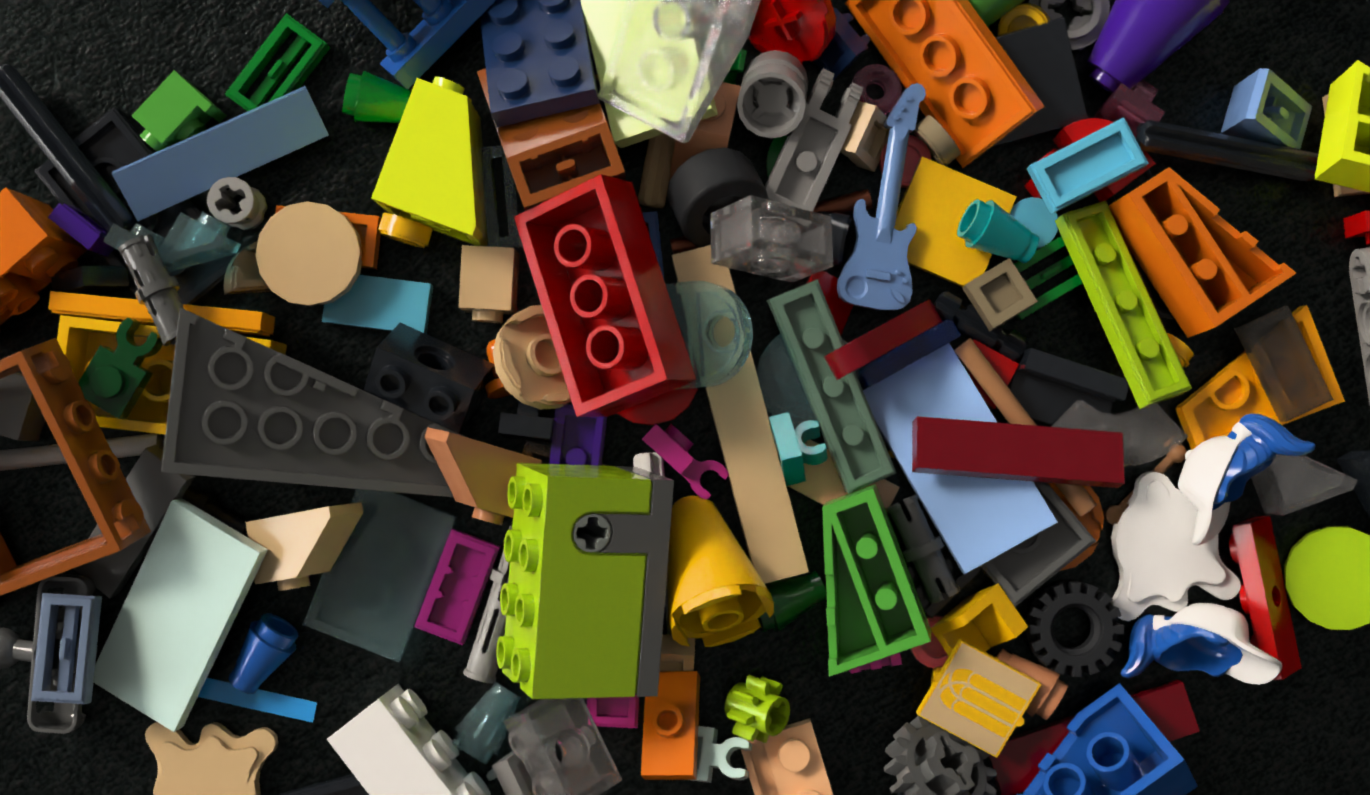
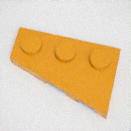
[1175,305,1345,450]

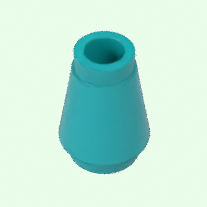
[957,199,1039,264]

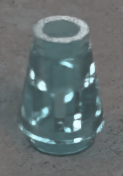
[452,682,521,764]

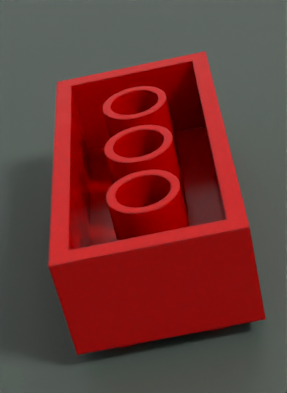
[514,174,697,417]

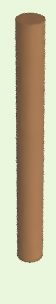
[954,338,1097,516]

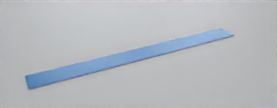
[198,678,318,723]

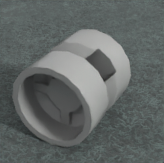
[737,50,809,138]

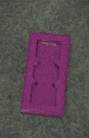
[414,529,501,645]

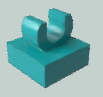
[769,412,828,486]

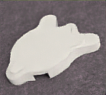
[1111,471,1241,621]

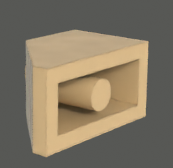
[245,502,363,591]

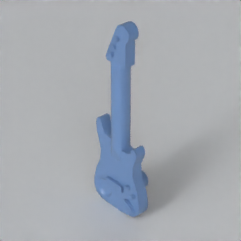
[836,83,926,310]

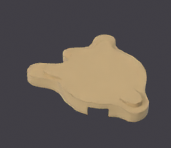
[145,722,278,795]

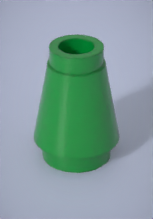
[342,71,411,123]

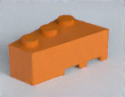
[1109,167,1296,338]

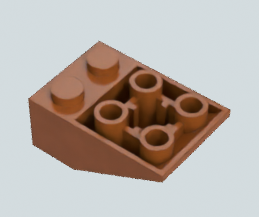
[477,68,626,211]

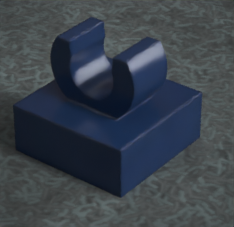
[813,8,870,81]

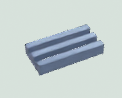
[31,593,102,704]

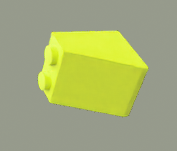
[371,77,489,246]

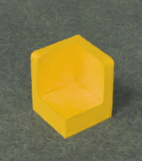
[931,583,1028,655]

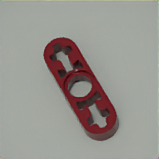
[824,299,943,380]

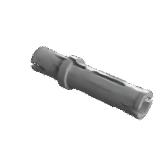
[463,524,512,683]

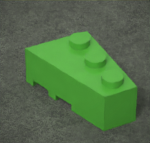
[822,484,932,677]

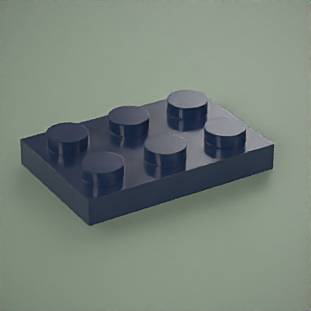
[480,0,600,128]

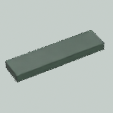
[767,279,896,493]

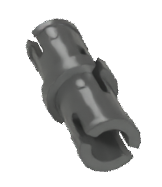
[118,235,184,346]
[886,495,961,604]

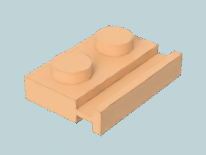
[741,718,833,795]

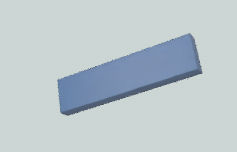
[112,86,329,221]

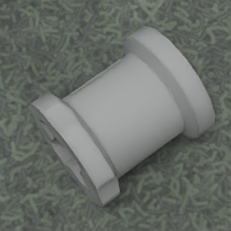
[207,177,267,231]

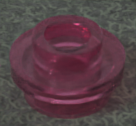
[851,64,902,115]

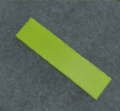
[1055,200,1192,409]

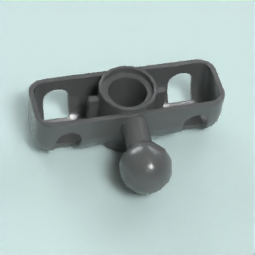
[0,574,98,734]

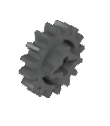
[884,716,997,795]

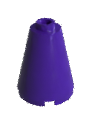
[1087,0,1230,94]

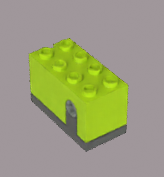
[496,463,674,699]

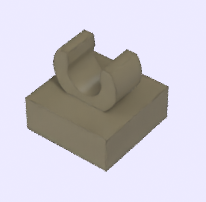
[962,258,1038,332]

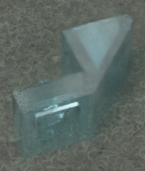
[103,212,241,273]

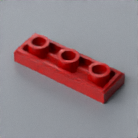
[1229,516,1302,680]

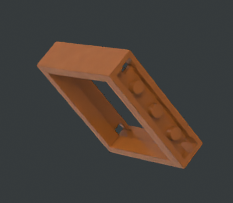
[0,338,151,596]

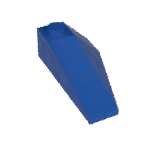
[1016,683,1198,795]

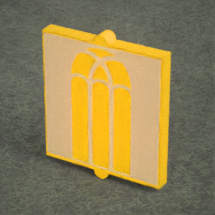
[916,638,1042,758]

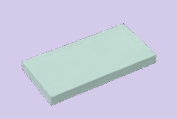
[93,498,268,732]

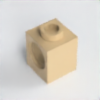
[459,245,520,323]

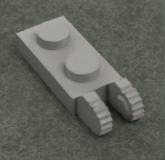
[765,68,863,221]

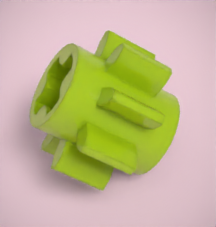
[725,675,790,743]

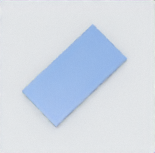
[863,343,1057,575]

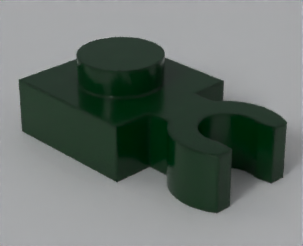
[78,318,163,419]

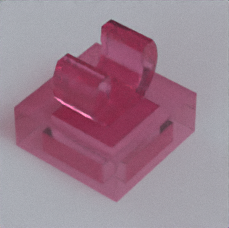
[1093,80,1165,138]

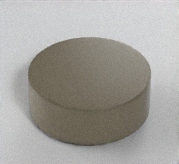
[913,115,961,166]

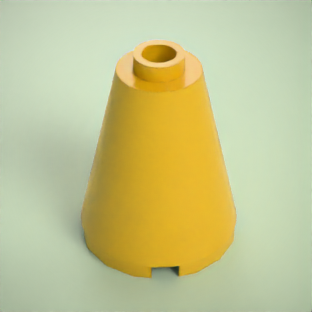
[667,496,774,647]

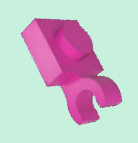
[642,424,729,500]

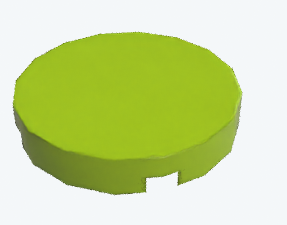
[1284,526,1370,630]

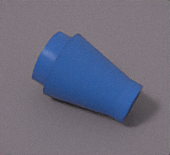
[228,614,298,694]

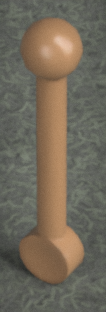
[1104,443,1187,525]

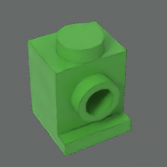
[132,70,227,151]

